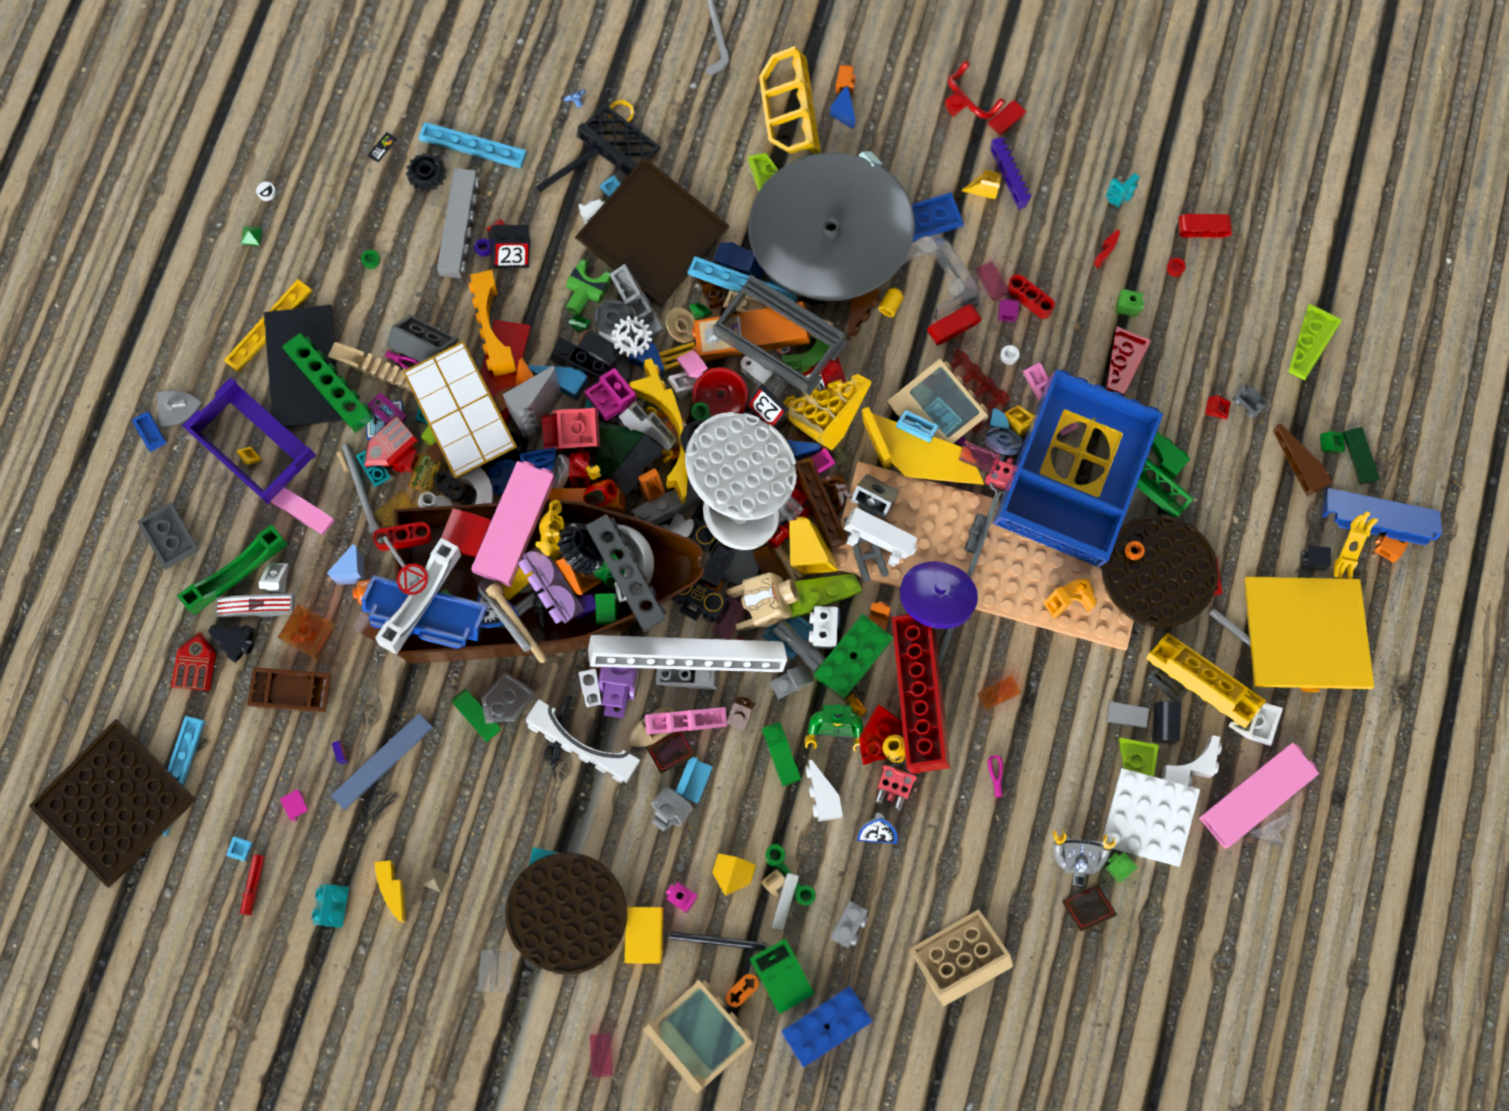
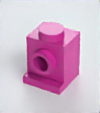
[665,882,698,914]

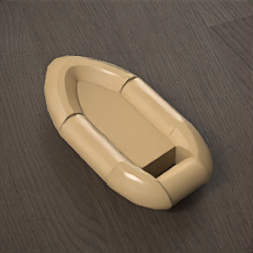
[629,706,675,747]

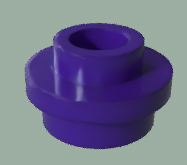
[474,238,490,257]

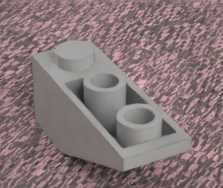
[656,668,719,690]

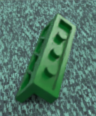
[1136,458,1194,518]

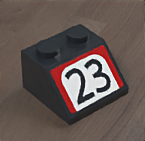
[488,225,530,269]
[746,384,789,431]

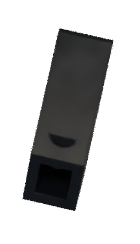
[550,337,608,378]

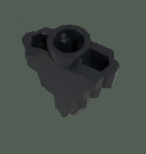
[208,625,255,663]

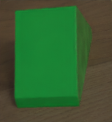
[595,592,621,625]

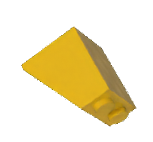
[789,517,839,575]

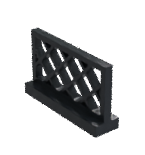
[576,104,660,176]

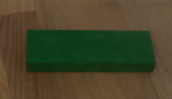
[1343,427,1380,485]

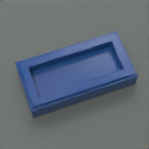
[132,411,167,452]

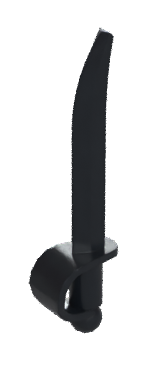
[544,696,572,768]

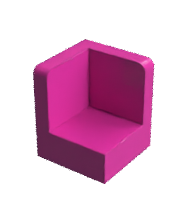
[811,448,835,475]
[280,789,308,822]

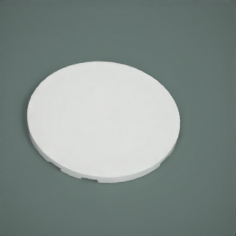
[685,412,797,520]

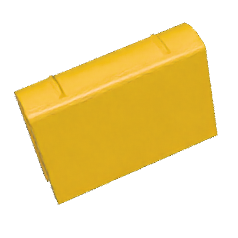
[625,907,664,964]

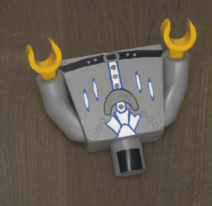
[1052,830,1116,886]

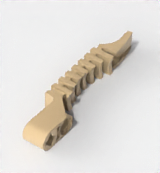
[328,342,412,392]

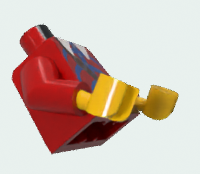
[569,447,601,488]

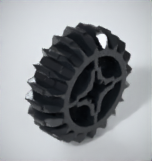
[557,522,604,575]

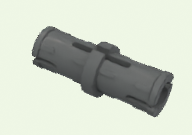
[964,513,988,553]

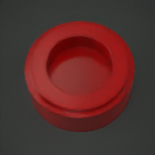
[1166,257,1186,277]

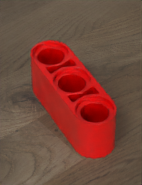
[1178,214,1232,238]
[1007,274,1055,319]
[927,304,982,346]
[372,522,433,551]

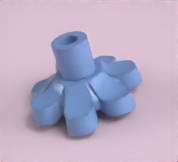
[564,89,586,108]

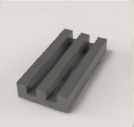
[1147,667,1189,702]

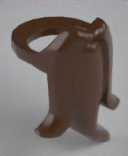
[822,474,853,514]

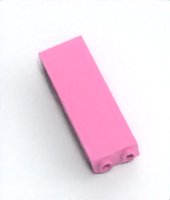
[471,461,556,587]
[1199,743,1319,849]

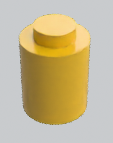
[878,287,904,317]

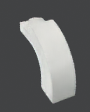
[452,468,495,504]

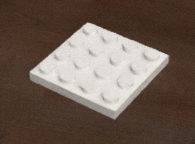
[1101,768,1200,867]

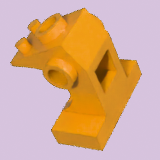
[1044,579,1097,619]

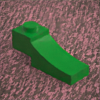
[762,722,801,787]

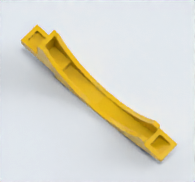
[629,358,688,504]

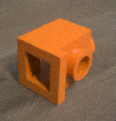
[835,65,856,96]
[1374,534,1409,563]

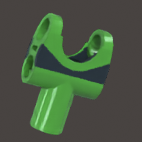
[565,259,612,316]

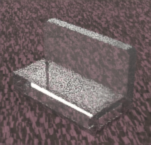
[478,950,512,993]

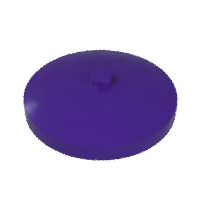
[900,561,978,629]

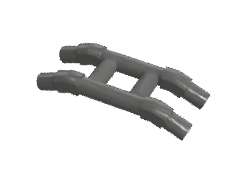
[844,517,889,582]

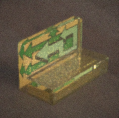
[408,452,442,492]

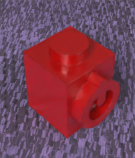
[391,446,420,473]

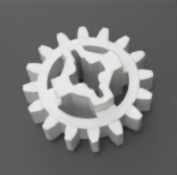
[611,316,652,357]

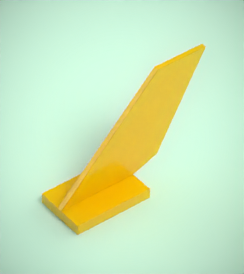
[862,407,984,485]

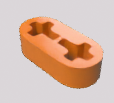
[726,974,759,1007]

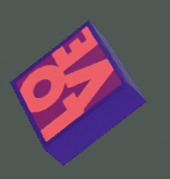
[332,741,348,764]

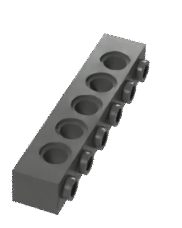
[586,514,667,632]

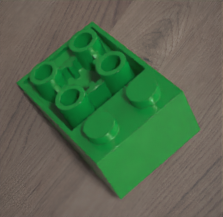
[750,939,815,1014]

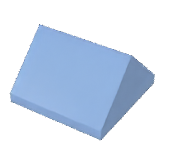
[327,544,365,585]

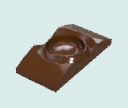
[247,667,332,713]

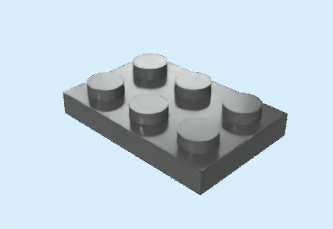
[137,502,200,570]

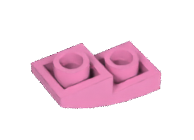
[676,350,707,378]

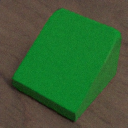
[1320,431,1345,452]

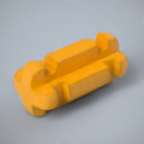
[846,694,867,717]

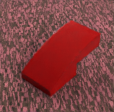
[1094,229,1121,269]

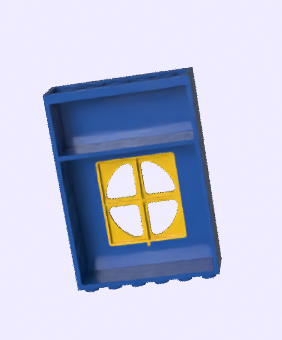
[992,370,1163,567]

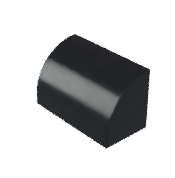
[1152,701,1181,744]

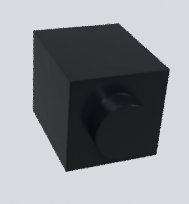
[1300,545,1331,571]

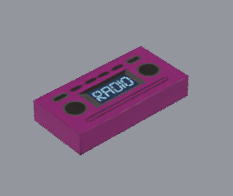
[367,392,408,424]

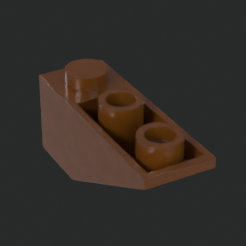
[847,288,881,341]

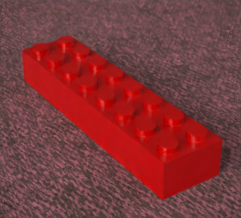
[892,614,951,774]

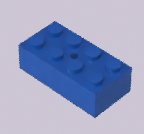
[781,986,873,1068]

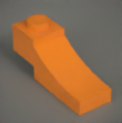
[638,468,666,503]

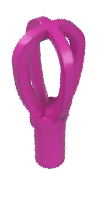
[385,350,420,369]
[988,755,1003,798]

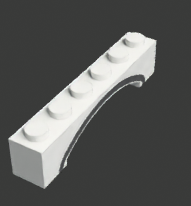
[375,538,461,655]
[526,699,640,783]

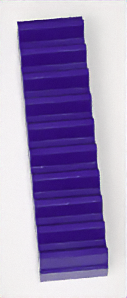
[990,138,1031,210]

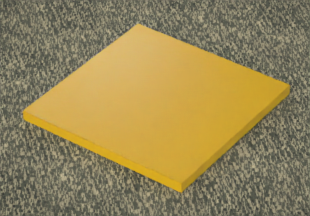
[1244,577,1374,689]

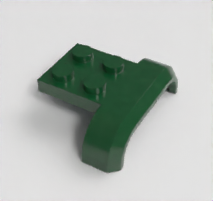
[595,418,660,481]

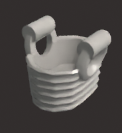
[651,787,693,832]

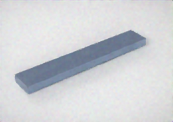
[330,713,433,810]

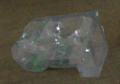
[778,496,804,526]

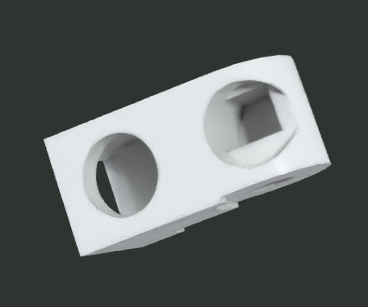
[741,356,776,387]
[578,669,602,708]

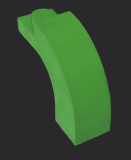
[781,323,834,374]

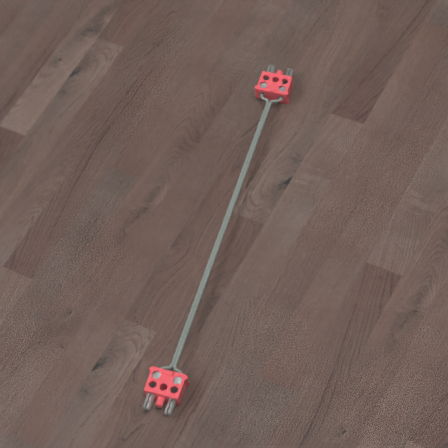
[876,453,1014,811]

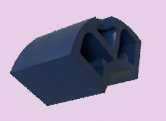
[712,242,764,280]

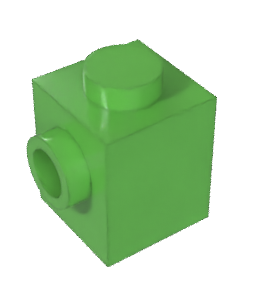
[1115,289,1145,317]
[1105,852,1138,883]

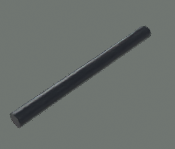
[536,139,608,193]
[669,931,766,951]

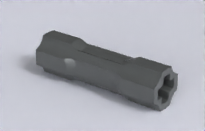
[773,620,826,672]

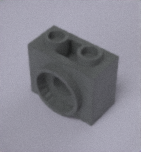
[850,474,900,518]

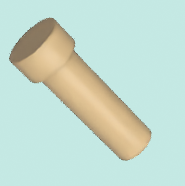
[336,451,350,472]

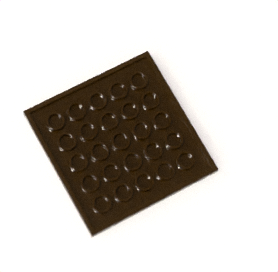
[29,719,197,888]

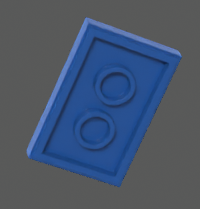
[912,192,964,242]

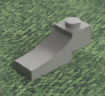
[619,402,678,451]

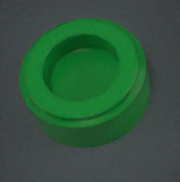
[361,250,381,269]

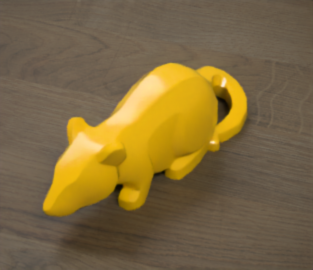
[536,500,564,556]

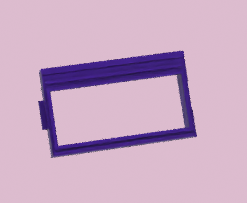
[182,377,316,505]

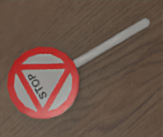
[383,536,429,595]

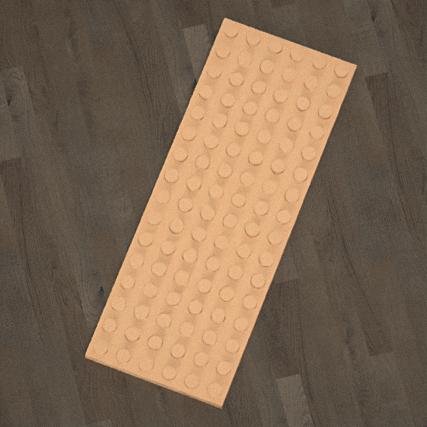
[832,461,1134,651]

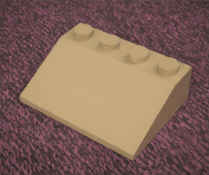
[910,910,1013,1007]

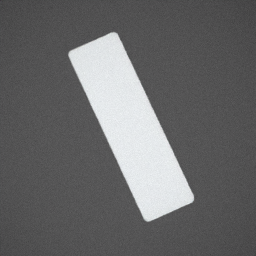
[772,873,799,930]

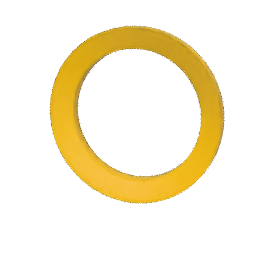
[608,100,634,125]

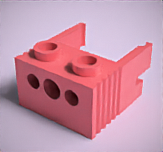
[553,408,600,449]

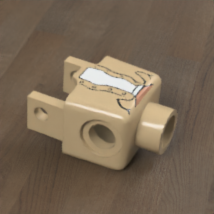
[726,573,799,632]

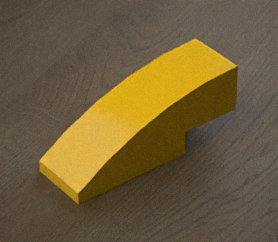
[374,860,406,922]

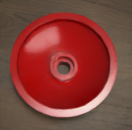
[692,367,749,416]

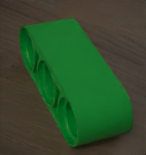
[450,688,502,743]

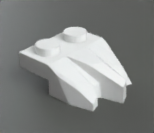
[1229,703,1283,746]

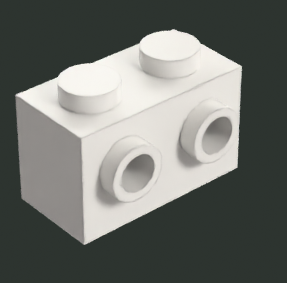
[809,606,838,649]

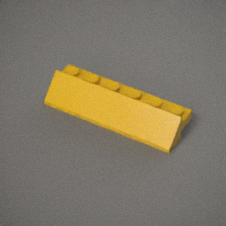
[1146,633,1266,728]

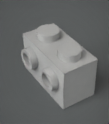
[830,901,869,949]

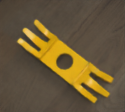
[1334,512,1378,579]

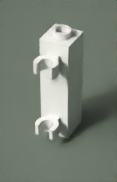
[844,507,918,567]

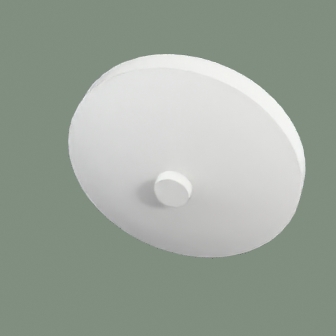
[703,502,779,550]

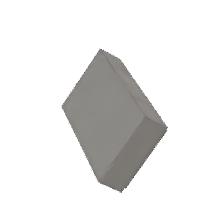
[1106,702,1149,729]

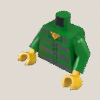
[805,704,863,752]

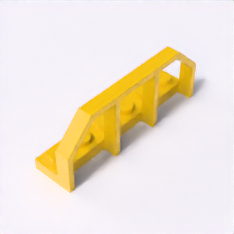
[759,46,821,154]

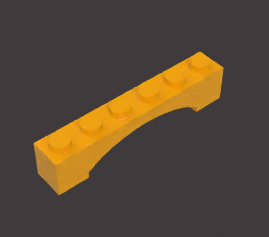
[468,270,516,377]

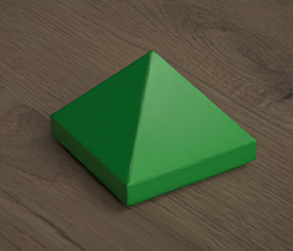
[241,226,262,246]
[689,302,712,319]
[569,315,592,333]

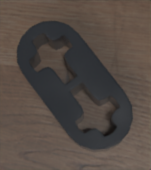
[433,471,464,502]

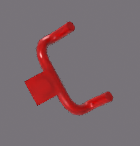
[945,60,1005,119]

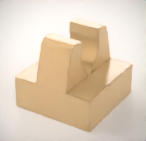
[761,870,786,897]

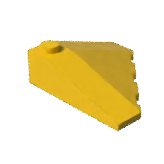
[783,374,872,451]

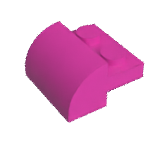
[584,368,636,421]

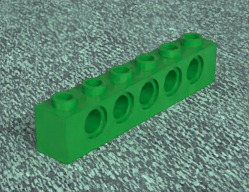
[282,333,373,433]

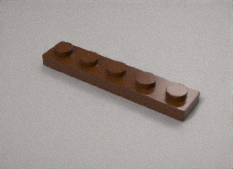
[795,457,848,550]

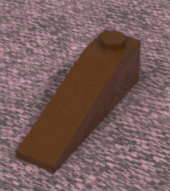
[1273,424,1332,497]

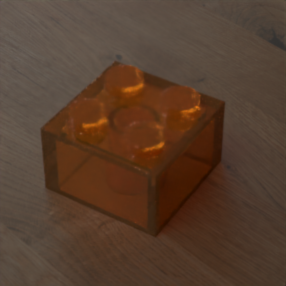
[277,604,336,660]

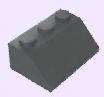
[387,315,458,362]

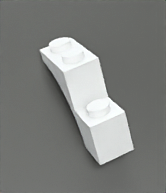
[1161,735,1222,786]

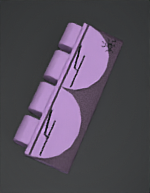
[518,547,585,624]

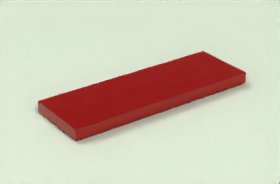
[480,319,531,423]

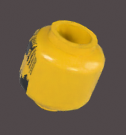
[883,735,906,763]

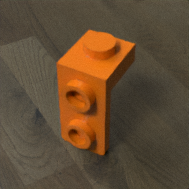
[869,601,891,631]

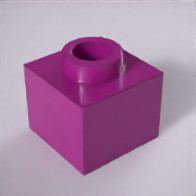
[997,298,1019,322]

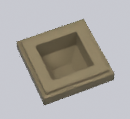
[423,867,449,893]

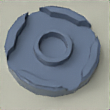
[985,427,1023,455]

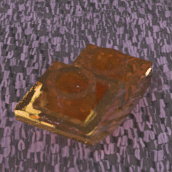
[977,675,1021,711]

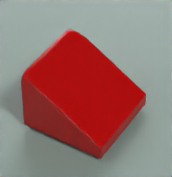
[1205,395,1231,419]

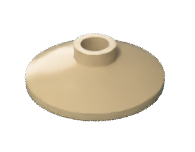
[666,307,696,343]

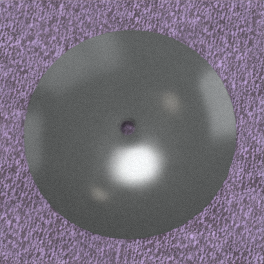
[748,152,915,301]

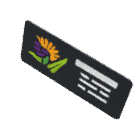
[367,132,397,163]

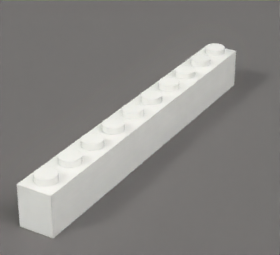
[588,635,787,672]

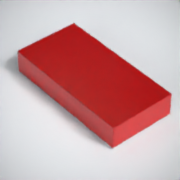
[988,100,1026,136]

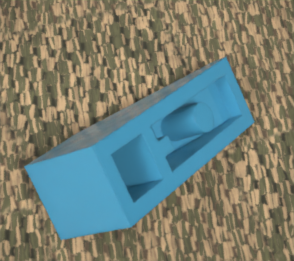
[528,365,589,401]

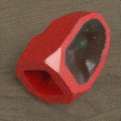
[583,479,618,506]

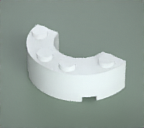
[603,524,654,602]

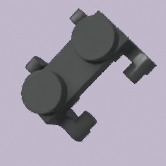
[1232,384,1268,419]

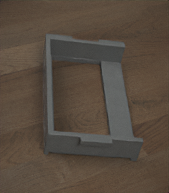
[713,275,847,396]

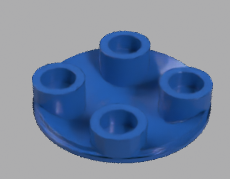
[488,459,517,496]

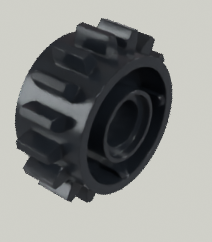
[406,153,447,192]

